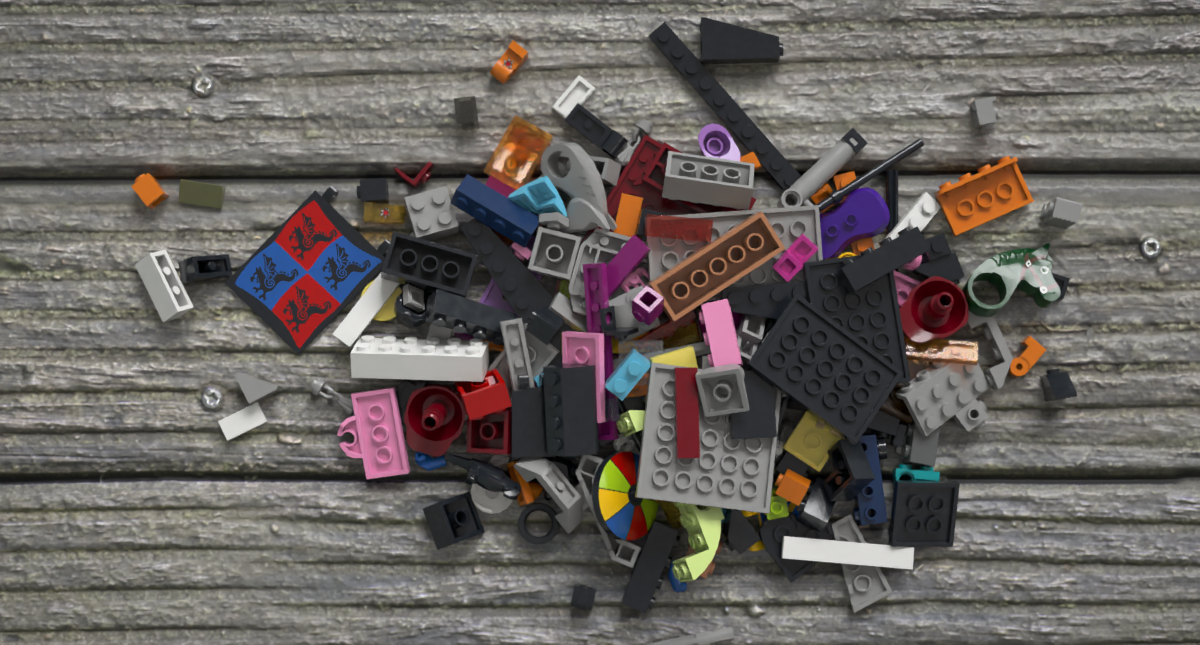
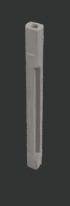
[645,628,734,645]

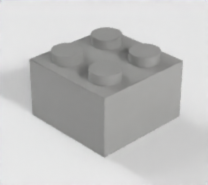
[404,186,459,241]
[528,227,582,282]

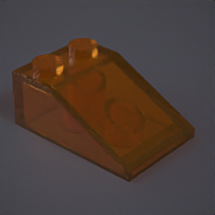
[483,115,554,190]

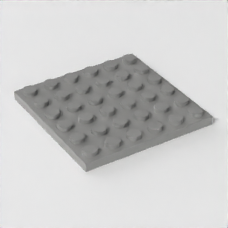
[635,362,782,514]

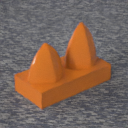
[506,461,543,506]

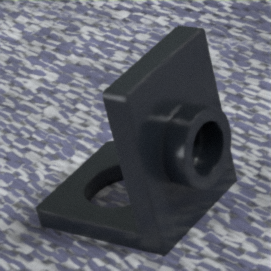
[600,306,639,339]

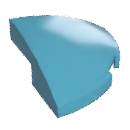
[508,176,567,217]

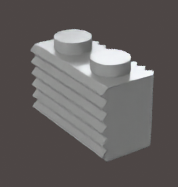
[1041,197,1082,230]

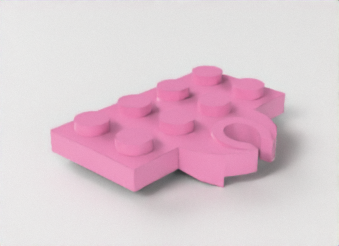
[337,387,410,479]

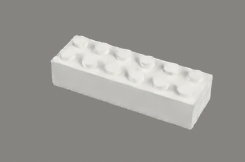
[350,335,489,382]

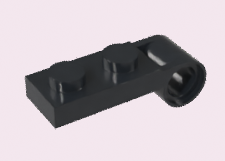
[564,103,628,159]

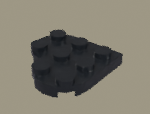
[758,514,834,583]

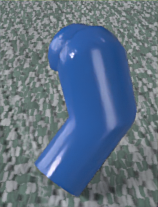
[415,452,447,471]
[668,560,687,593]

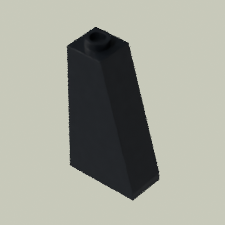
[700,17,783,65]

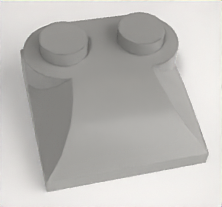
[609,286,661,344]
[695,364,750,417]

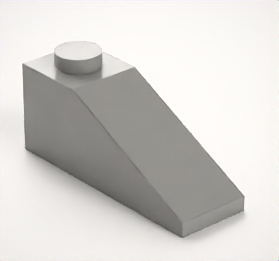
[558,152,621,186]

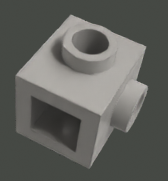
[952,399,989,433]

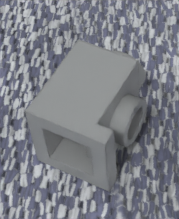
[970,96,998,131]

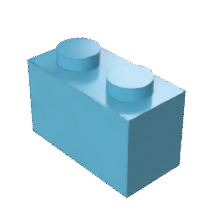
[605,348,651,401]

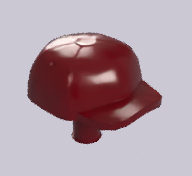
[899,276,969,343]
[404,384,466,457]

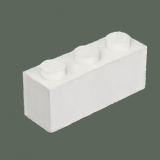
[135,250,194,322]

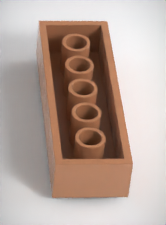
[647,211,785,321]

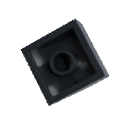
[423,491,484,550]

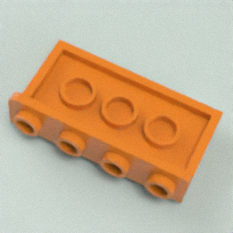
[935,156,1034,237]

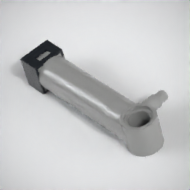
[777,128,868,208]

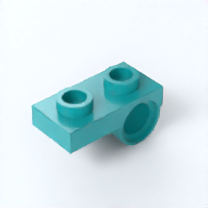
[892,464,940,485]

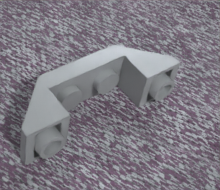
[963,310,1013,390]
[513,457,583,534]

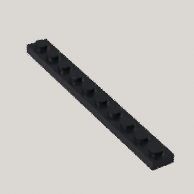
[648,22,801,191]

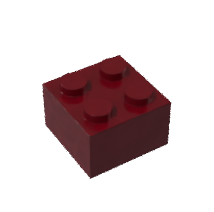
[467,409,511,455]

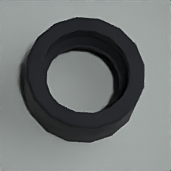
[518,503,559,545]

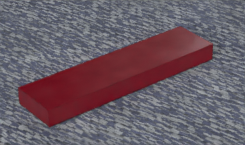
[674,367,700,459]

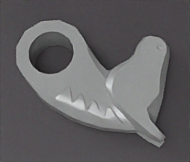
[541,142,617,234]

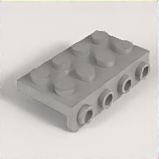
[895,345,990,436]

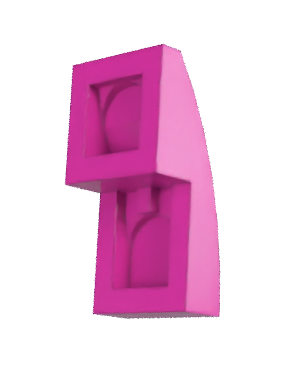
[772,233,818,282]

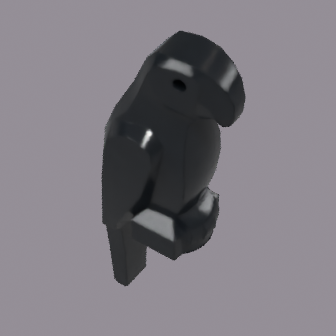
[446,453,521,500]

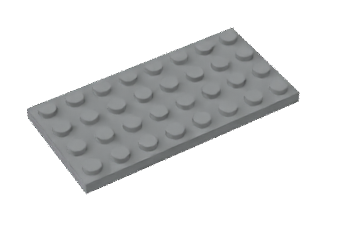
[645,205,823,302]

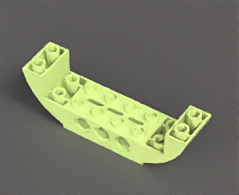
[616,410,725,582]

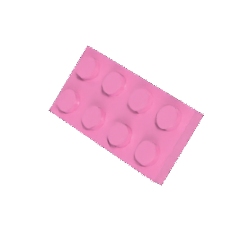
[562,331,605,423]

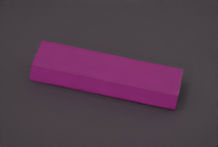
[606,235,651,298]

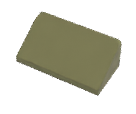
[179,179,225,209]

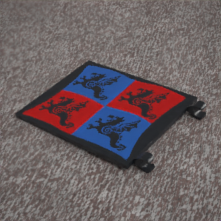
[225,186,390,355]

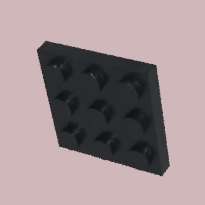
[888,480,960,547]

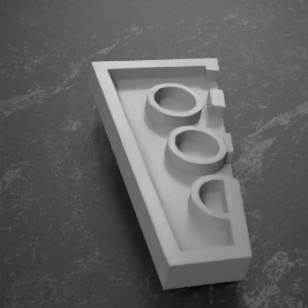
[831,514,892,613]

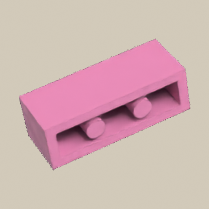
[699,299,743,367]

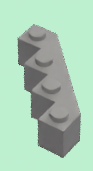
[575,454,641,568]

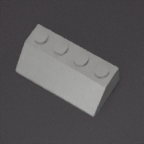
[662,151,755,210]

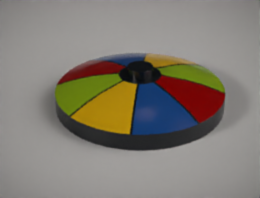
[592,451,659,541]

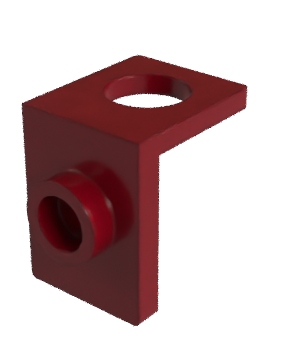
[394,161,434,189]

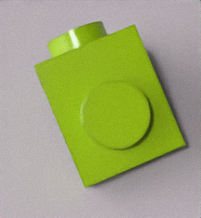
[766,489,789,520]

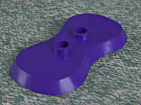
[820,188,890,260]

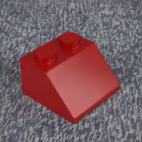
[454,369,512,420]

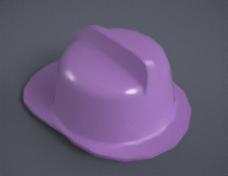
[698,124,740,161]

